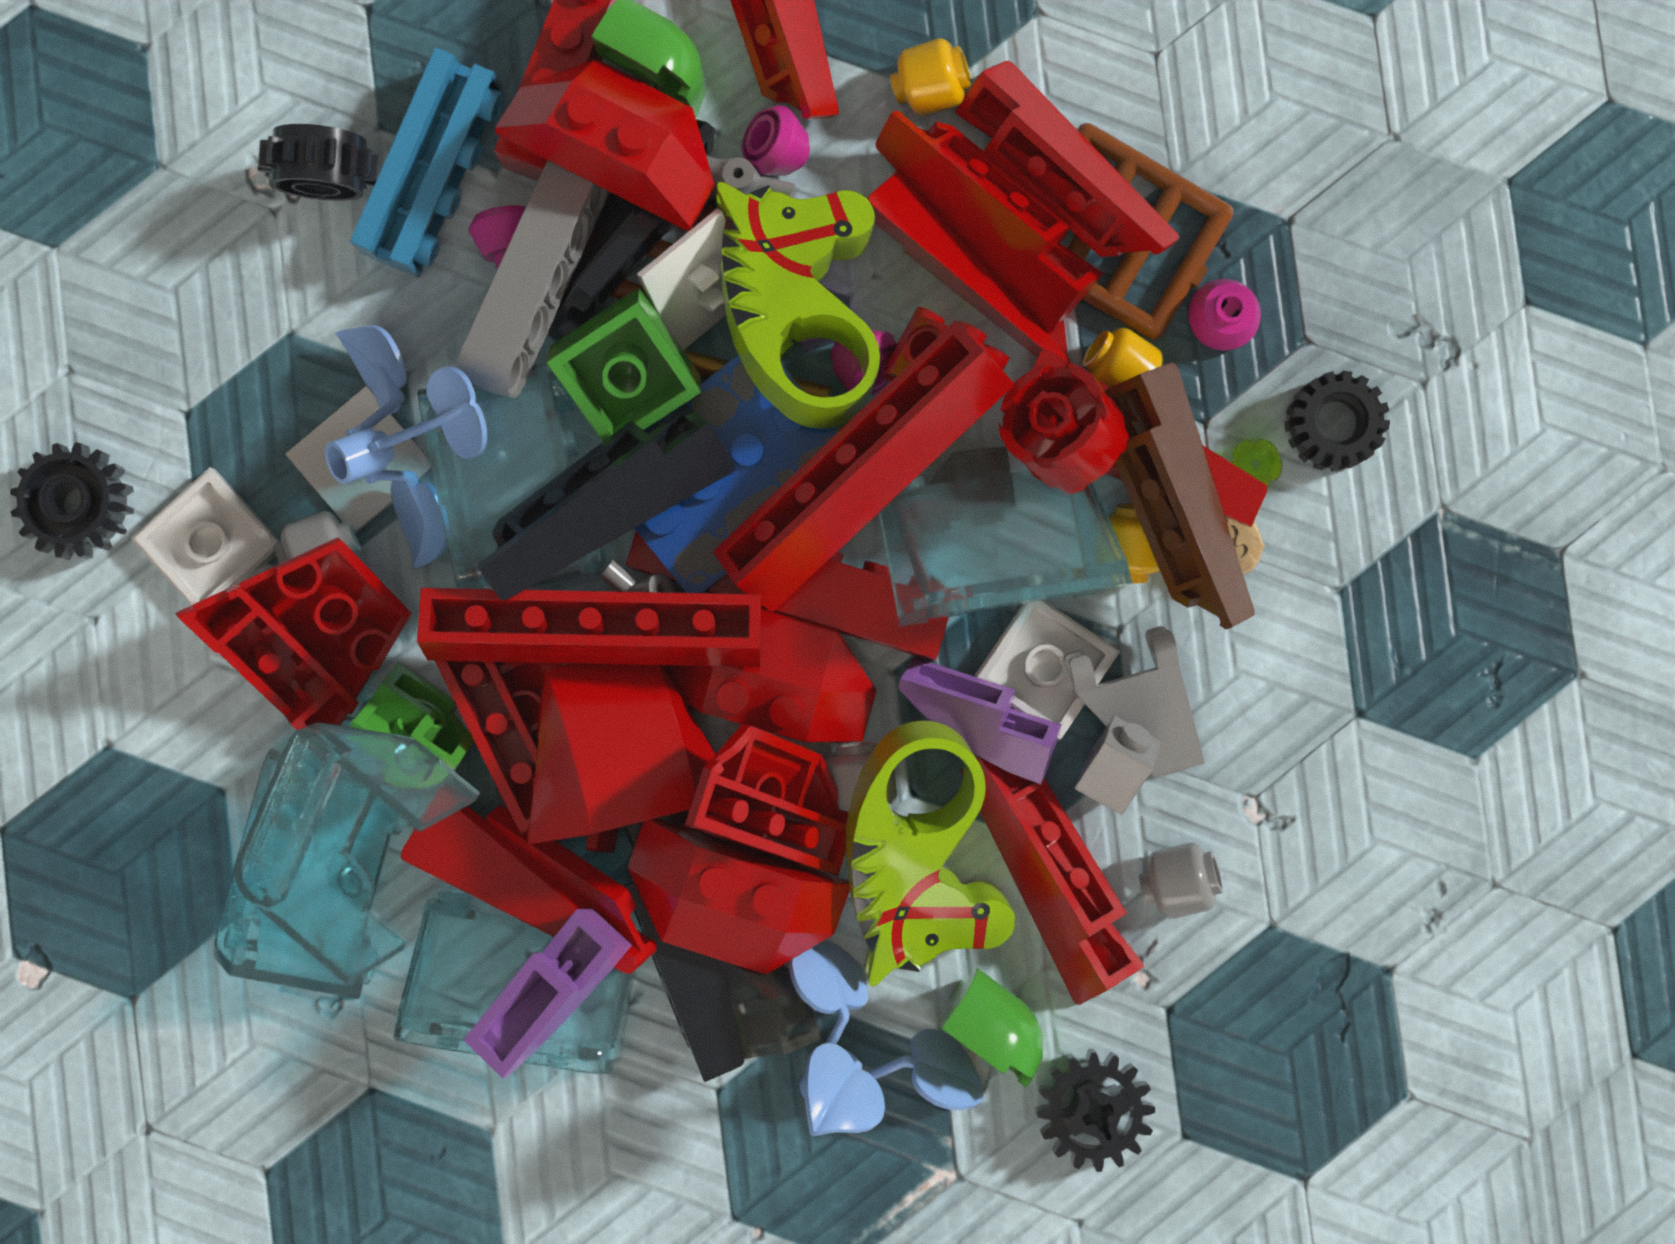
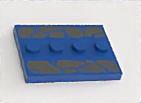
[634,355,838,593]

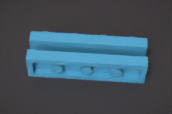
[350,47,504,278]

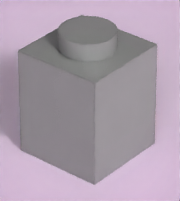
[1074,715,1161,815]

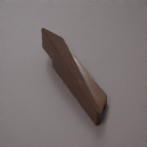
[1104,362,1255,629]

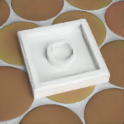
[131,467,280,605]
[974,592,1120,740]

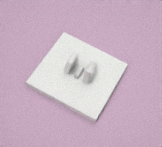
[637,209,726,350]
[286,386,435,533]

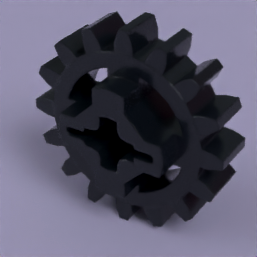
[1035,1049,1156,1172]

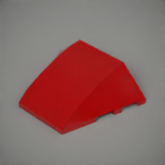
[175,537,412,758]
[526,663,715,845]

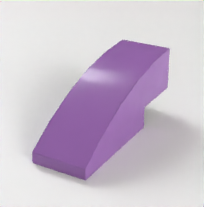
[898,657,1062,785]
[463,909,632,1078]

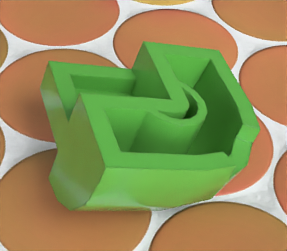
[591,0,705,117]
[342,663,474,793]
[939,968,1044,1087]

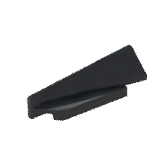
[547,119,715,342]
[477,404,734,601]
[623,810,744,1082]

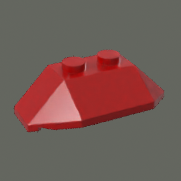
[495,59,715,232]
[663,609,877,742]
[435,661,563,834]
[685,724,848,876]
[628,818,850,975]

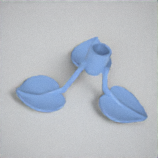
[325,325,487,569]
[789,939,984,1136]

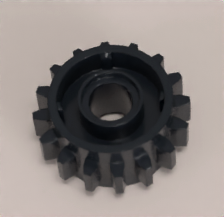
[257,124,379,201]
[10,442,134,560]

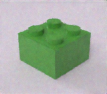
[546,287,701,441]

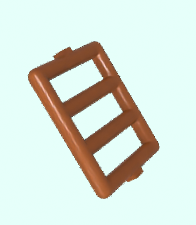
[1068,123,1233,340]

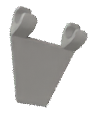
[1064,626,1205,778]

